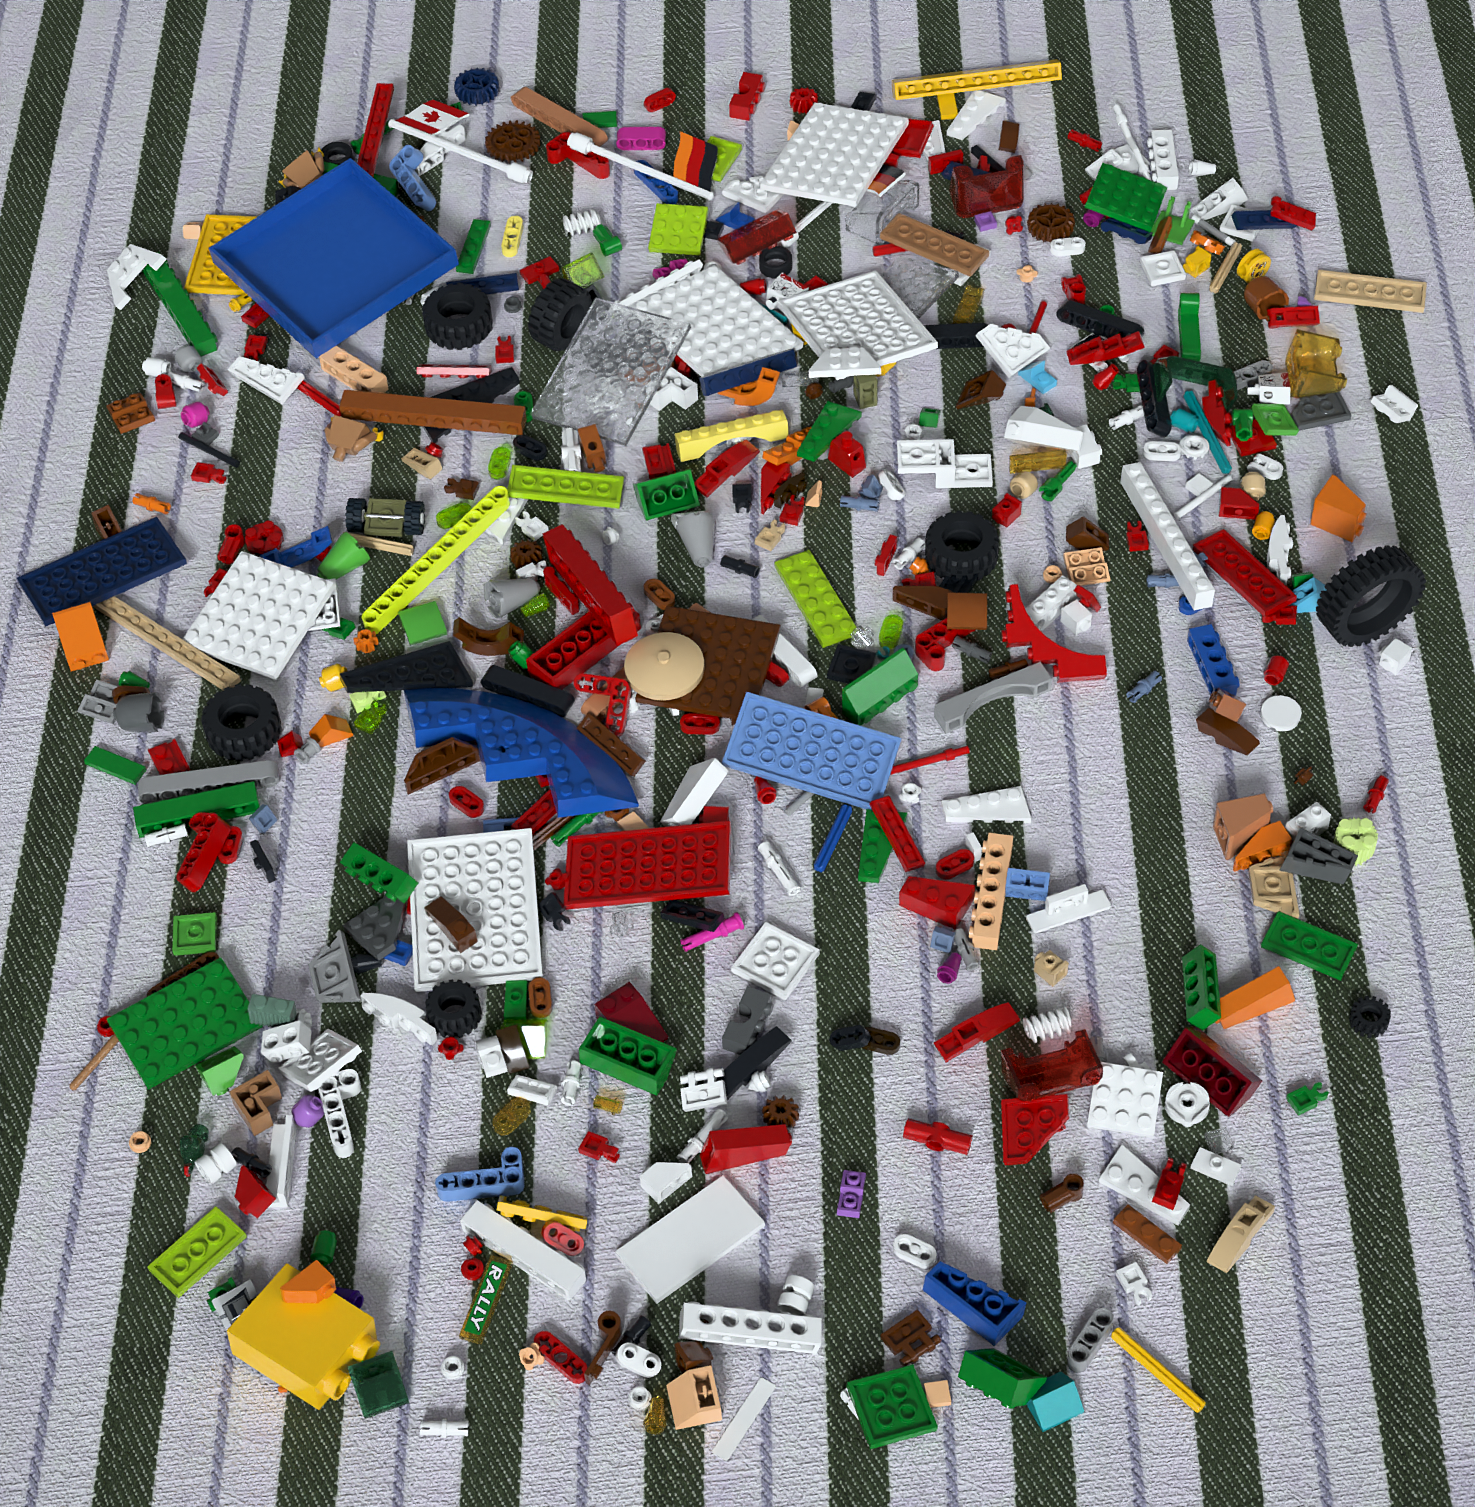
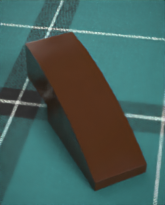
[1196,707,1260,755]

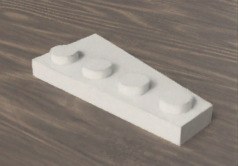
[947,90,1006,140]
[228,356,305,405]
[941,786,1031,823]
[1099,1145,1190,1226]

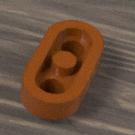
[644,579,675,610]
[528,977,552,1018]

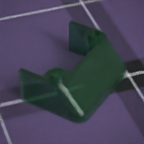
[1153,356,1238,413]

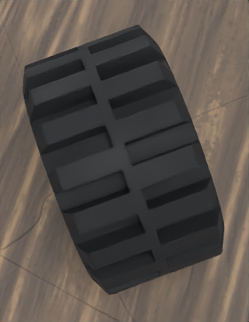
[425,979,482,1038]

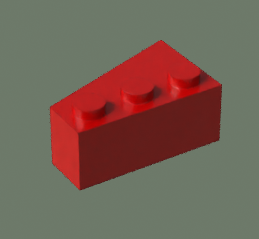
[899,876,975,930]

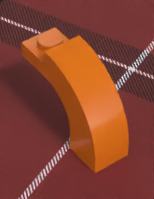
[718,367,780,406]

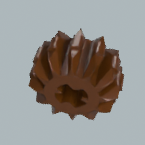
[510,539,543,569]
[762,1095,799,1131]

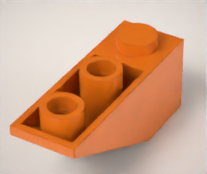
[1233,821,1292,872]

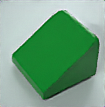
[919,407,941,428]

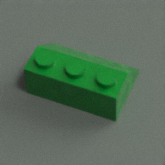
[633,469,700,521]
[958,1348,1047,1409]

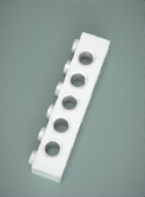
[679,1302,822,1354]

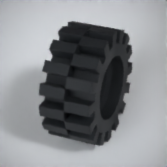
[1349,996,1391,1038]

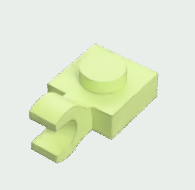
[349,691,386,713]

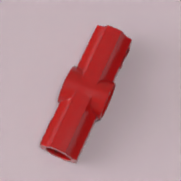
[903,1118,973,1155]

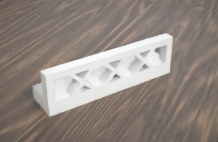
[266,1115,297,1207]

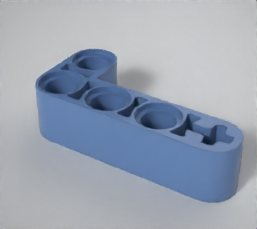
[389,145,436,211]
[435,1147,524,1202]

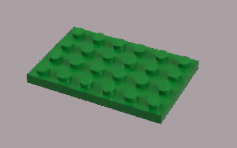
[106,957,263,1090]

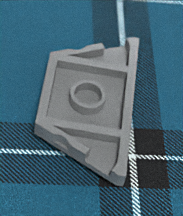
[308,930,361,1003]

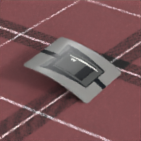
[212,1279,258,1331]

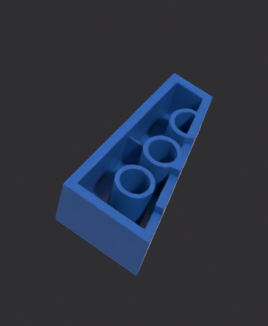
[923,1261,1027,1346]

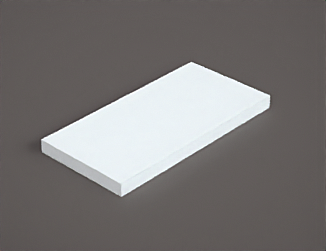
[615,1175,765,1304]

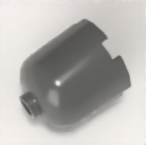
[113,692,164,732]

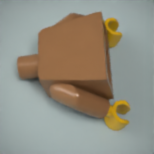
[278,147,324,189]
[324,415,383,462]

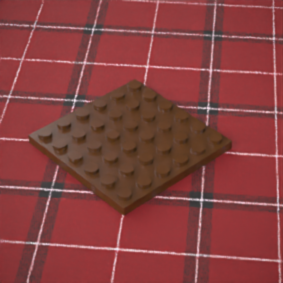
[635,606,781,720]

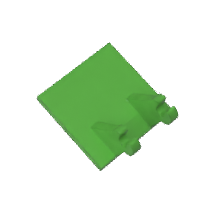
[1151,196,1195,245]

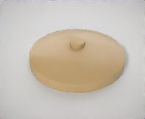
[624,632,705,700]

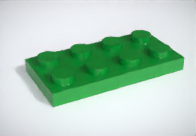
[1261,911,1358,981]

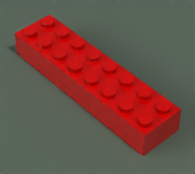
[542,524,638,646]

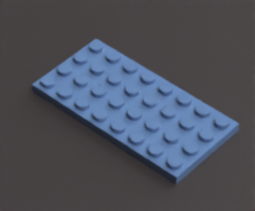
[722,692,902,810]

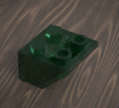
[348,1351,409,1419]

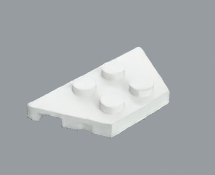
[809,347,881,378]
[486,497,528,544]

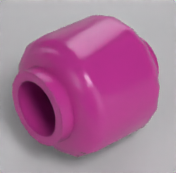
[181,402,210,428]

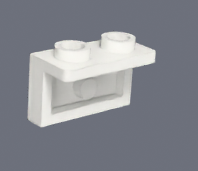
[1370,385,1418,423]

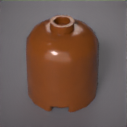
[1244,276,1289,321]

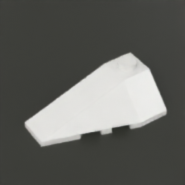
[1004,406,1084,451]

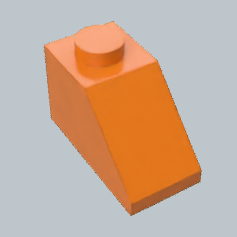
[280,1260,336,1303]

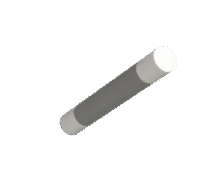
[1191,215,1236,246]

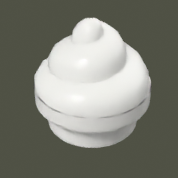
[748,1071,771,1092]

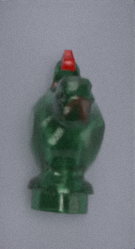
[179,1124,209,1177]

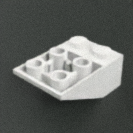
[308,578,340,631]

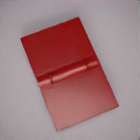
[891,119,934,158]

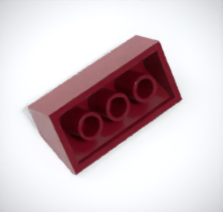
[1162,1026,1263,1117]

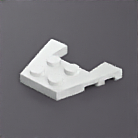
[107,244,166,310]

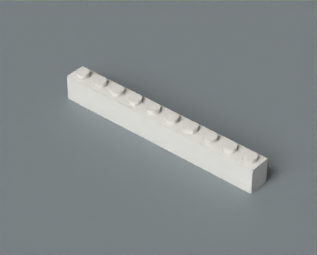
[1120,462,1215,610]

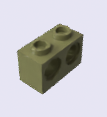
[853,374,877,409]

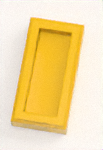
[937,93,958,120]

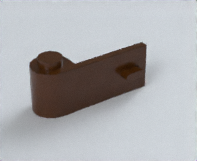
[584,1311,622,1385]

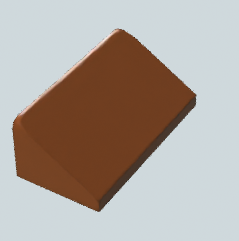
[1148,216,1173,254]

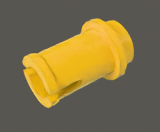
[229,292,252,312]

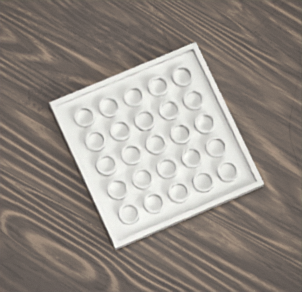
[182,551,336,680]

